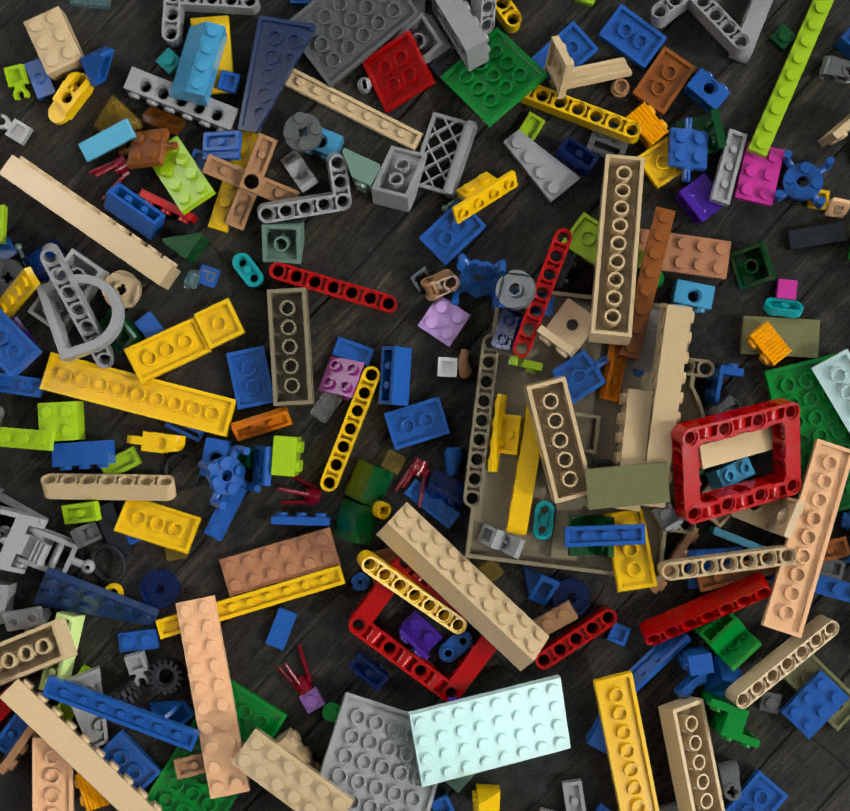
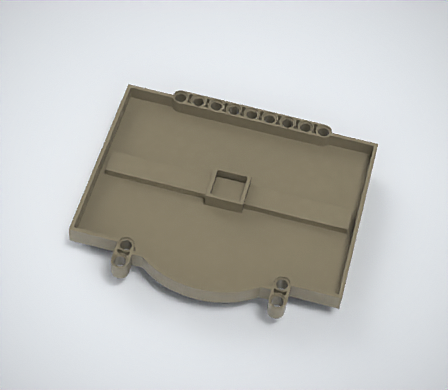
[463,286,715,581]

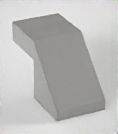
[280,151,318,193]
[477,523,525,559]

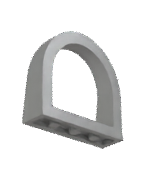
[36,274,125,362]

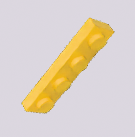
[0,267,40,318]

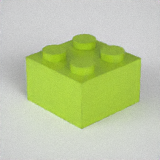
[38,401,85,441]
[271,435,305,477]

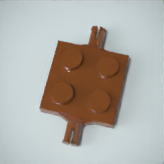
[119,128,179,169]

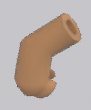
[457,349,472,379]

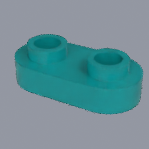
[232,253,264,288]
[763,297,804,318]
[532,500,555,540]

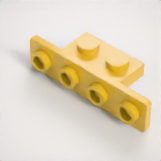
[452,170,518,224]
[487,393,524,472]

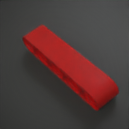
[534,606,617,669]

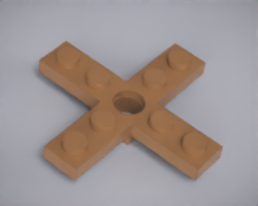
[202,133,300,231]

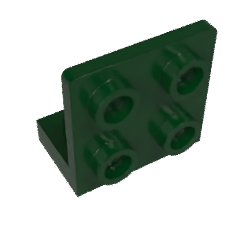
[676,108,727,154]
[568,515,615,557]

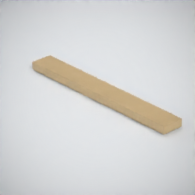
[285,69,423,151]

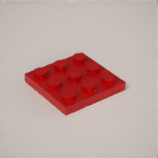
[362,30,436,113]

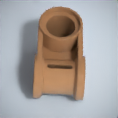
[420,269,460,301]

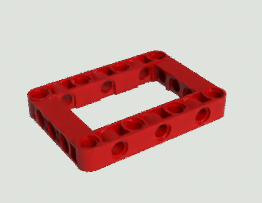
[671,398,801,524]
[349,555,497,702]

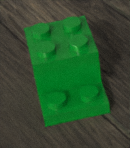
[693,613,762,671]
[700,689,760,748]

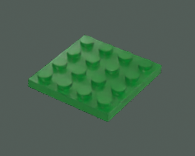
[440,27,548,128]

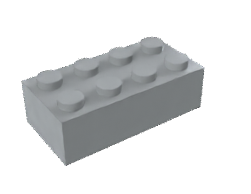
[431,0,490,71]
[27,248,110,334]

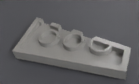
[503,130,580,202]
[65,665,109,748]

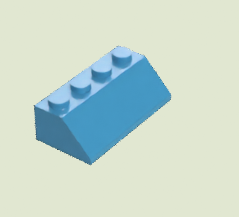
[169,21,227,106]

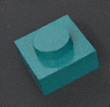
[156,47,180,76]

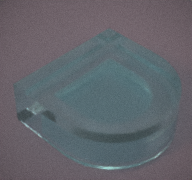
[183,269,200,289]

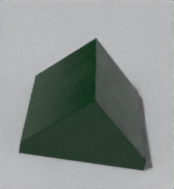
[162,233,209,264]
[729,241,776,290]
[99,307,144,357]
[344,459,394,506]
[333,498,377,545]

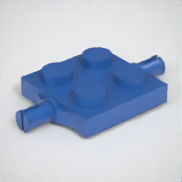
[667,117,708,182]
[551,349,609,404]

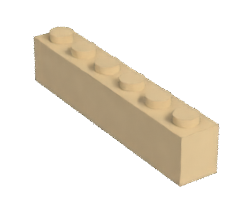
[698,425,773,469]

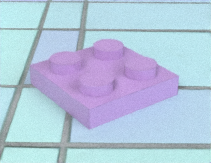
[418,296,471,347]

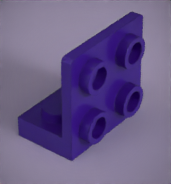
[674,173,723,226]
[399,609,443,660]

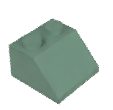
[342,148,380,194]
[262,220,305,264]

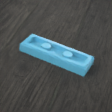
[78,119,136,162]
[708,525,767,555]

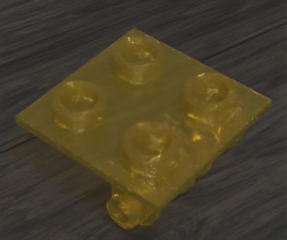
[94,95,143,149]

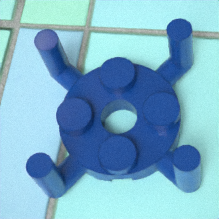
[774,150,835,209]
[451,254,506,311]
[198,445,261,509]

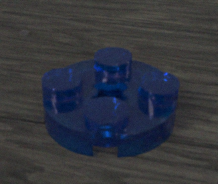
[140,569,181,608]
[552,577,590,616]

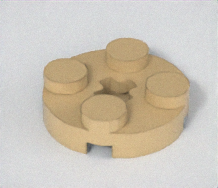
[102,270,142,309]

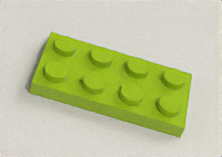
[153,135,216,215]
[561,212,644,269]

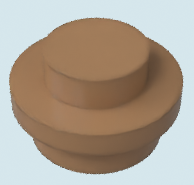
[610,78,630,98]

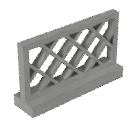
[419,112,478,199]

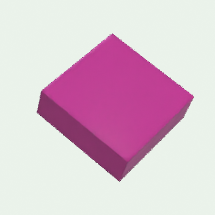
[775,279,798,300]

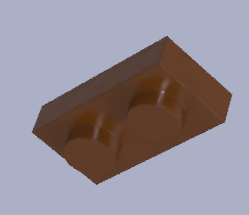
[142,106,186,135]

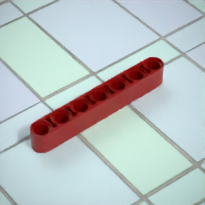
[511,228,572,359]
[269,262,397,314]
[639,573,772,646]

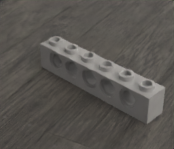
[123,67,241,132]

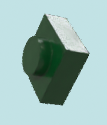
[768,23,796,52]
[237,446,254,468]

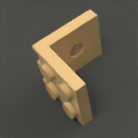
[537,298,591,358]
[728,480,805,539]

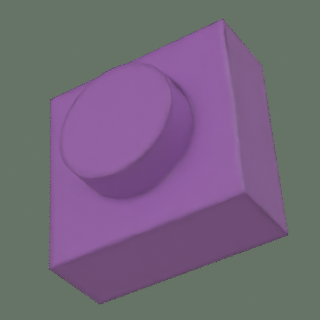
[299,686,326,714]

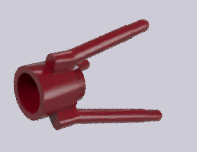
[89,155,130,201]
[394,458,430,508]
[277,476,322,506]
[277,644,313,696]

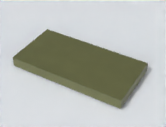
[740,316,820,358]
[585,461,670,510]
[783,654,850,731]

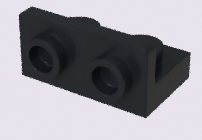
[544,253,578,291]

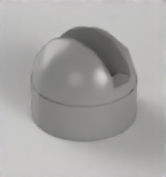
[357,77,372,94]

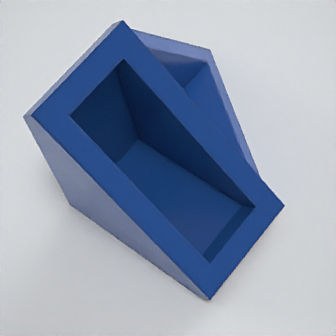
[80,46,115,87]
[522,564,560,606]
[703,655,744,696]
[149,700,195,724]

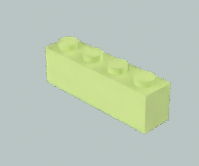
[39,611,85,690]

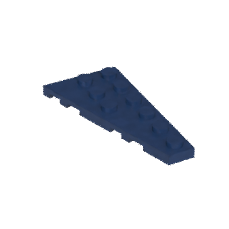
[238,15,317,134]
[33,567,159,626]

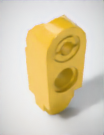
[48,72,94,125]
[126,431,186,453]

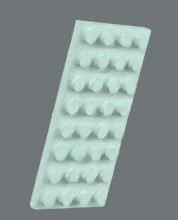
[408,675,571,787]

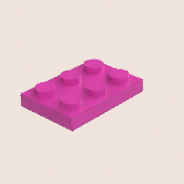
[733,142,785,207]

